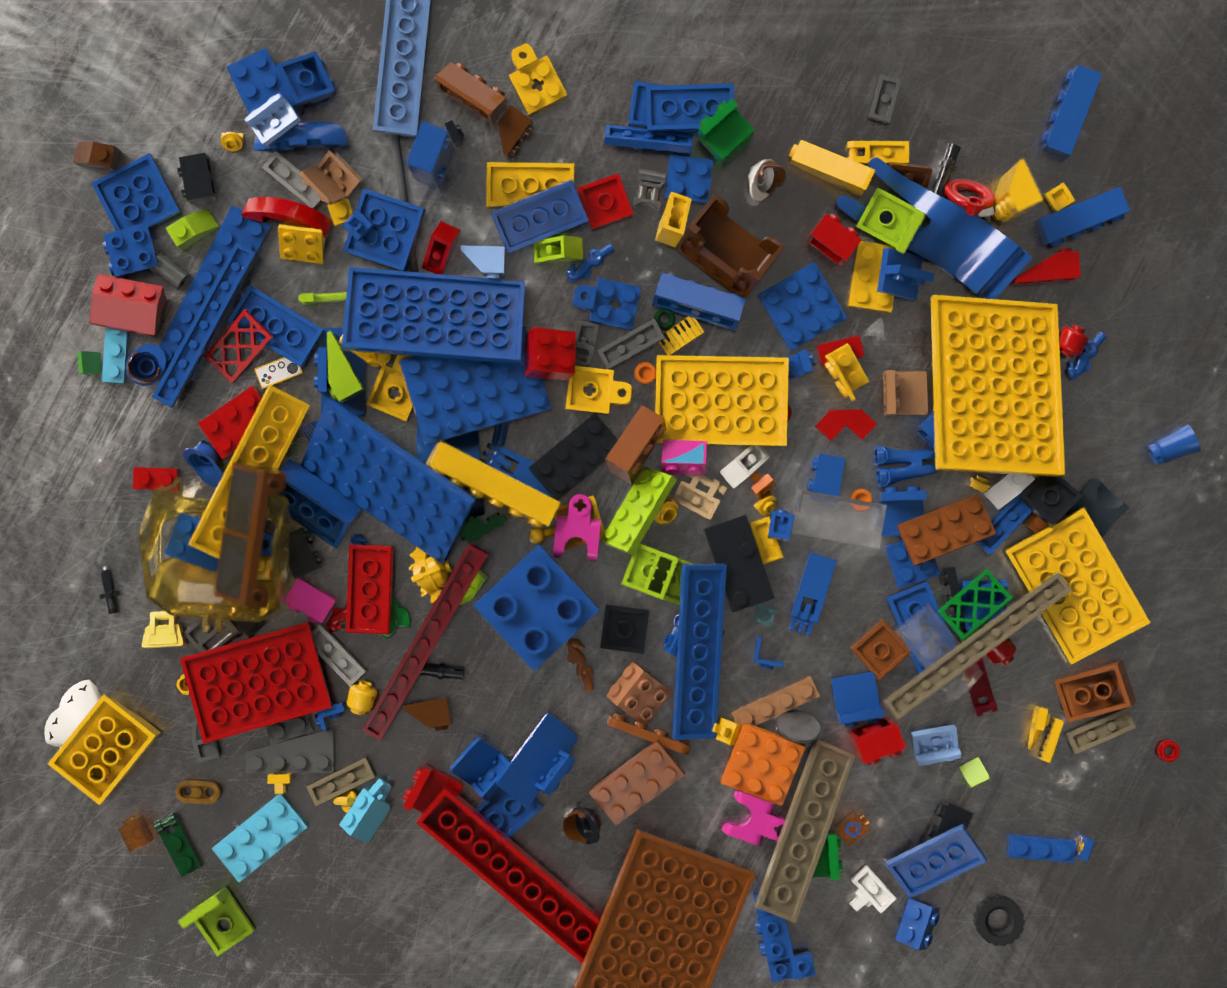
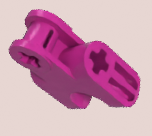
[553,494,601,562]
[721,790,785,846]

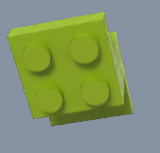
[621,544,692,606]

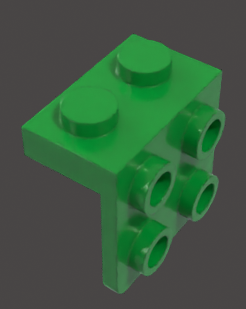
[812,831,843,881]

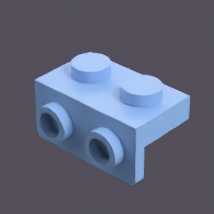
[245,93,301,147]
[911,724,962,766]

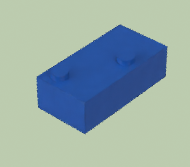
[406,121,455,189]

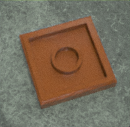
[850,619,910,681]

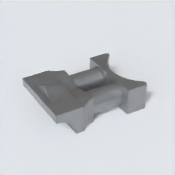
[633,168,666,211]

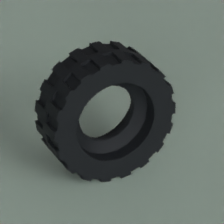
[973,894,1025,946]

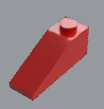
[1011,248,1081,285]

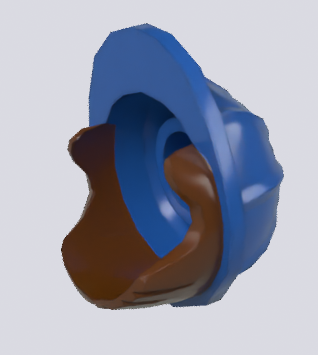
[126,344,167,386]

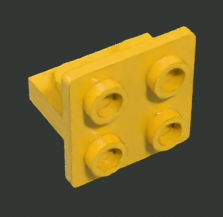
[278,222,327,264]

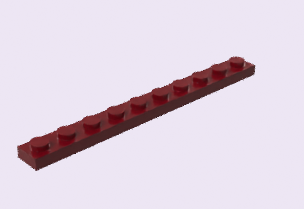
[361,543,489,741]

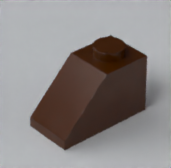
[73,141,121,171]
[403,697,453,731]

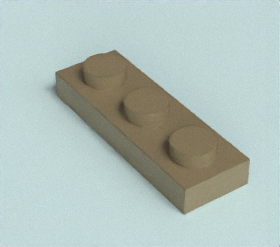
[1065,708,1136,754]
[306,757,376,806]

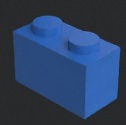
[807,453,846,502]

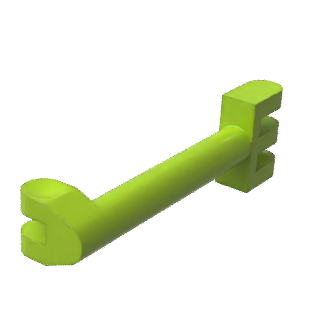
[298,292,347,305]

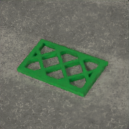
[937,569,1014,641]

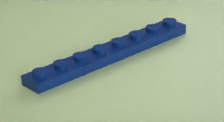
[152,242,257,408]

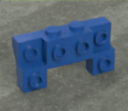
[753,892,816,982]

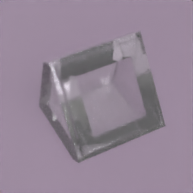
[862,318,884,339]

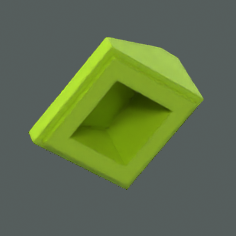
[958,757,990,788]

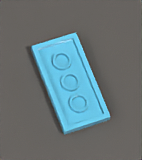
[211,794,309,882]

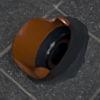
[563,807,601,844]

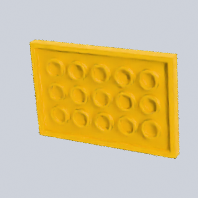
[655,355,789,446]
[1005,507,1150,665]

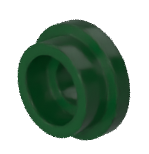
[654,308,676,330]

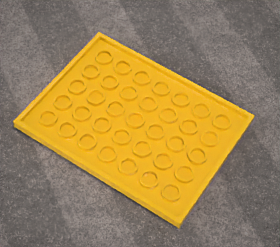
[931,295,1065,477]

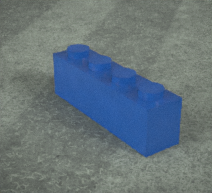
[1041,65,1102,159]
[1034,187,1130,247]
[652,273,746,331]

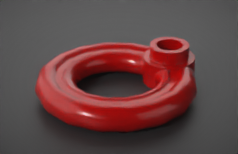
[945,179,996,216]

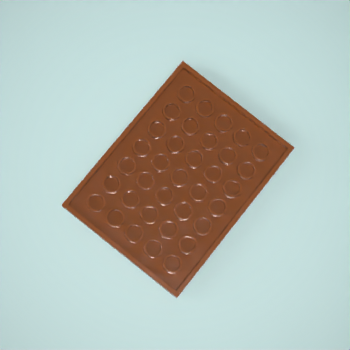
[573,829,756,988]

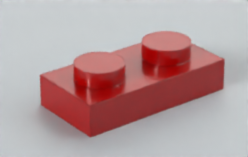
[133,467,179,491]

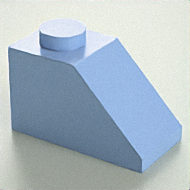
[461,245,506,279]

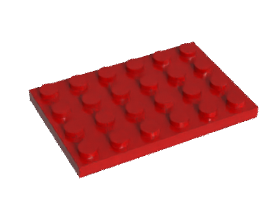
[180,622,332,744]

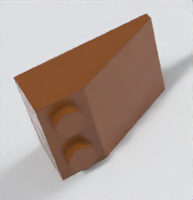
[1054,660,1136,723]

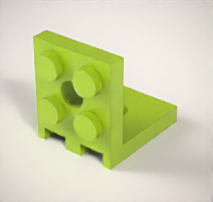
[856,187,926,254]
[178,887,255,956]

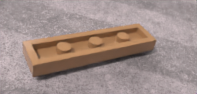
[731,676,820,726]

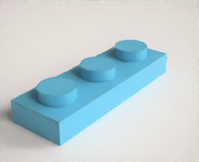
[102,328,129,384]

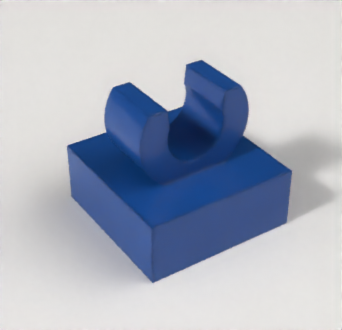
[342,210,374,242]

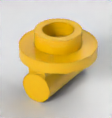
[221,132,245,152]
[753,492,778,516]
[333,790,357,812]

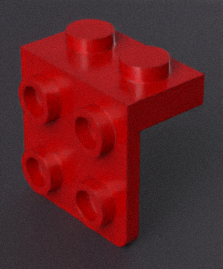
[402,764,463,812]

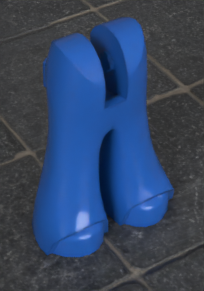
[874,446,938,488]

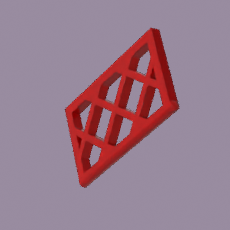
[204,309,274,383]

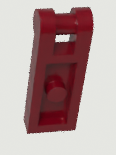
[962,657,998,717]

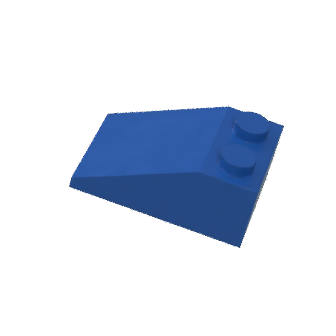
[165,512,247,572]

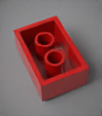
[198,386,263,460]
[847,717,906,766]

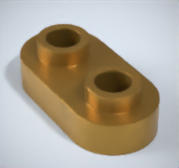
[175,780,221,804]

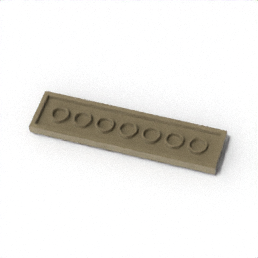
[754,739,856,923]

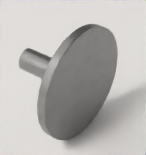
[777,710,821,743]

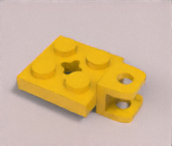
[508,43,567,115]
[366,355,414,422]
[565,366,632,414]

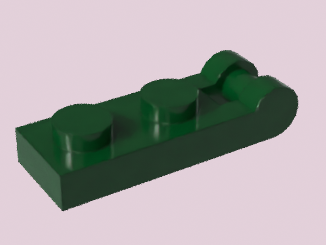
[153,812,203,877]

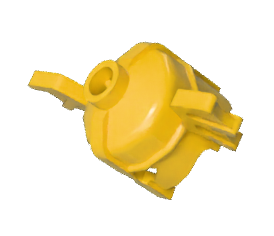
[409,546,461,605]

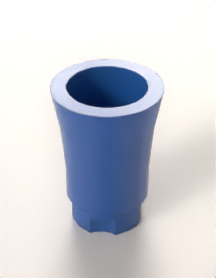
[1148,424,1201,465]

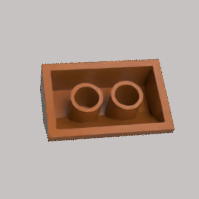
[434,62,507,124]

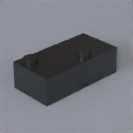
[703,515,775,613]

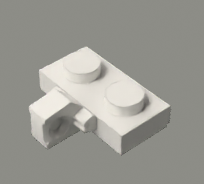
[849,865,897,913]

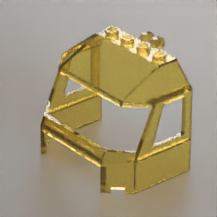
[138,477,290,633]

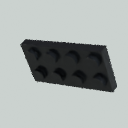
[528,413,618,501]

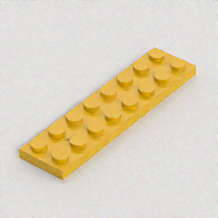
[188,385,310,559]

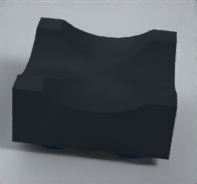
[1067,478,1130,538]

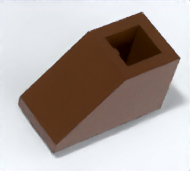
[498,105,534,160]

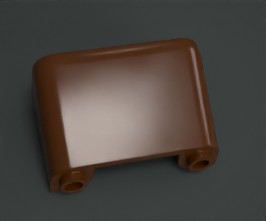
[677,194,785,298]

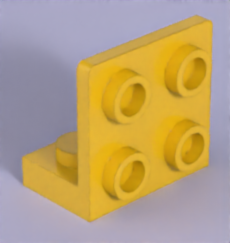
[825,343,869,402]

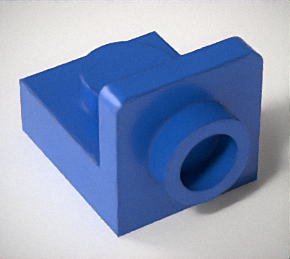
[767,510,794,542]
[315,701,347,731]

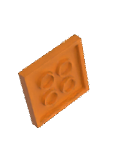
[720,721,806,806]

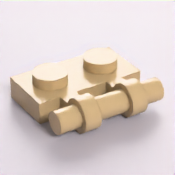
[672,474,727,520]

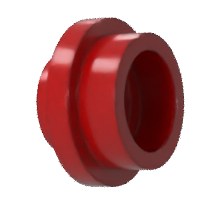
[1157,740,1180,762]

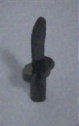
[100,566,119,614]

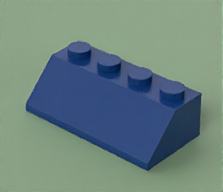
[268,458,362,548]

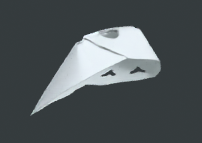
[44,680,101,747]

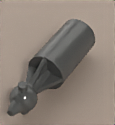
[150,253,190,290]

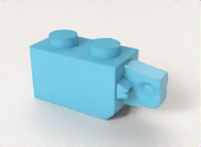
[339,779,392,843]

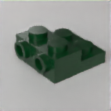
[459,512,509,543]

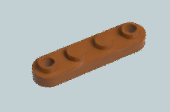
[606,713,692,755]

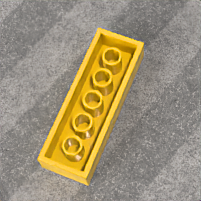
[425,442,560,528]

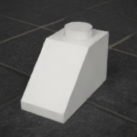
[720,445,770,489]
[983,474,1035,510]

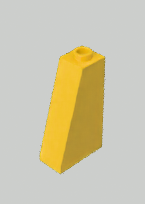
[789,140,875,197]

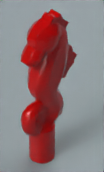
[325,603,347,632]

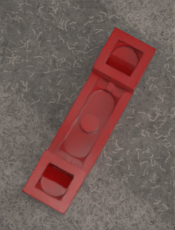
[242,197,333,238]

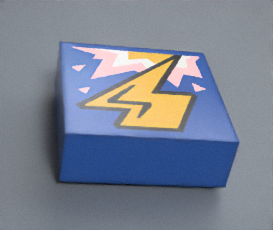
[1075,835,1095,862]

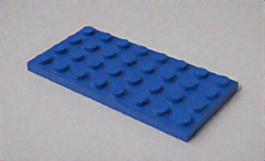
[341,267,525,364]
[300,399,476,564]

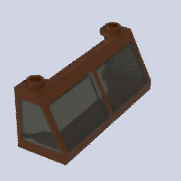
[213,463,287,608]

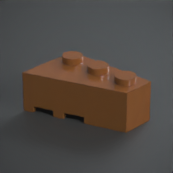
[606,405,666,485]

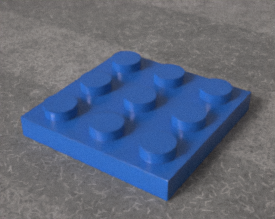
[91,153,181,231]
[343,188,426,272]
[757,262,847,352]

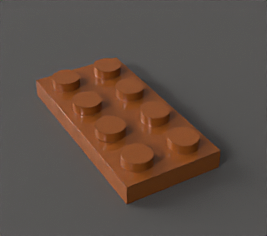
[896,494,996,567]
[588,739,685,825]

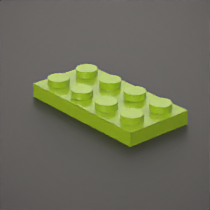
[600,466,677,556]

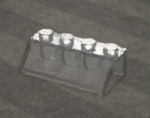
[791,490,887,549]
[894,604,983,702]

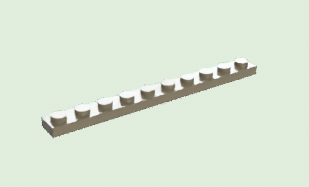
[882,572,1071,720]

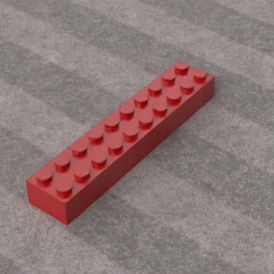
[416,784,602,964]

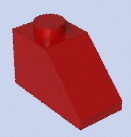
[422,221,461,275]

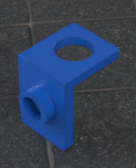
[753,635,784,670]

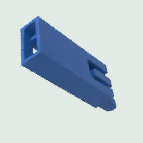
[480,443,551,497]
[788,552,837,637]

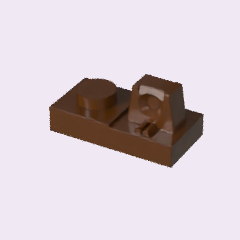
[888,162,932,189]

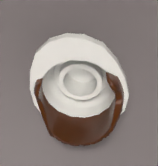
[748,159,786,201]

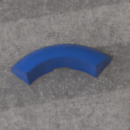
[254,122,347,153]

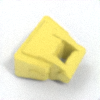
[142,611,187,648]

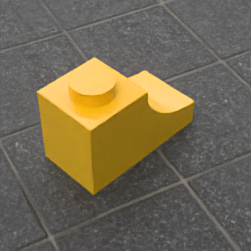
[655,192,692,247]

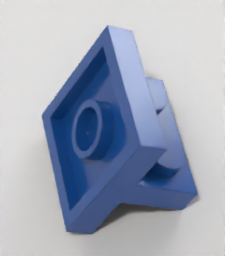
[877,248,935,300]

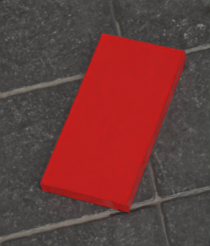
[346,545,394,634]

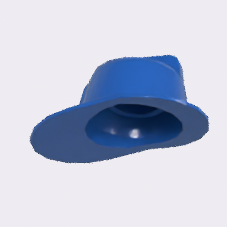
[183,440,223,488]

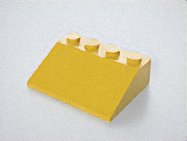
[48,694,161,805]

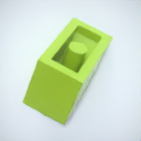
[165,208,219,250]
[533,236,583,263]

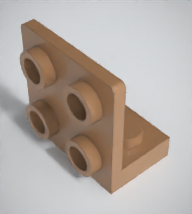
[883,370,928,416]

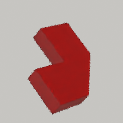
[815,409,877,441]

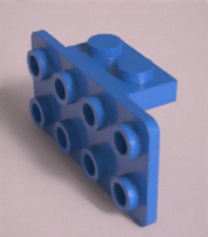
[314,328,366,416]
[496,713,578,807]

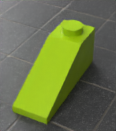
[327,331,365,403]

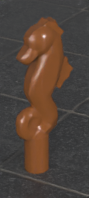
[566,638,594,692]

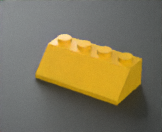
[992,159,1043,226]

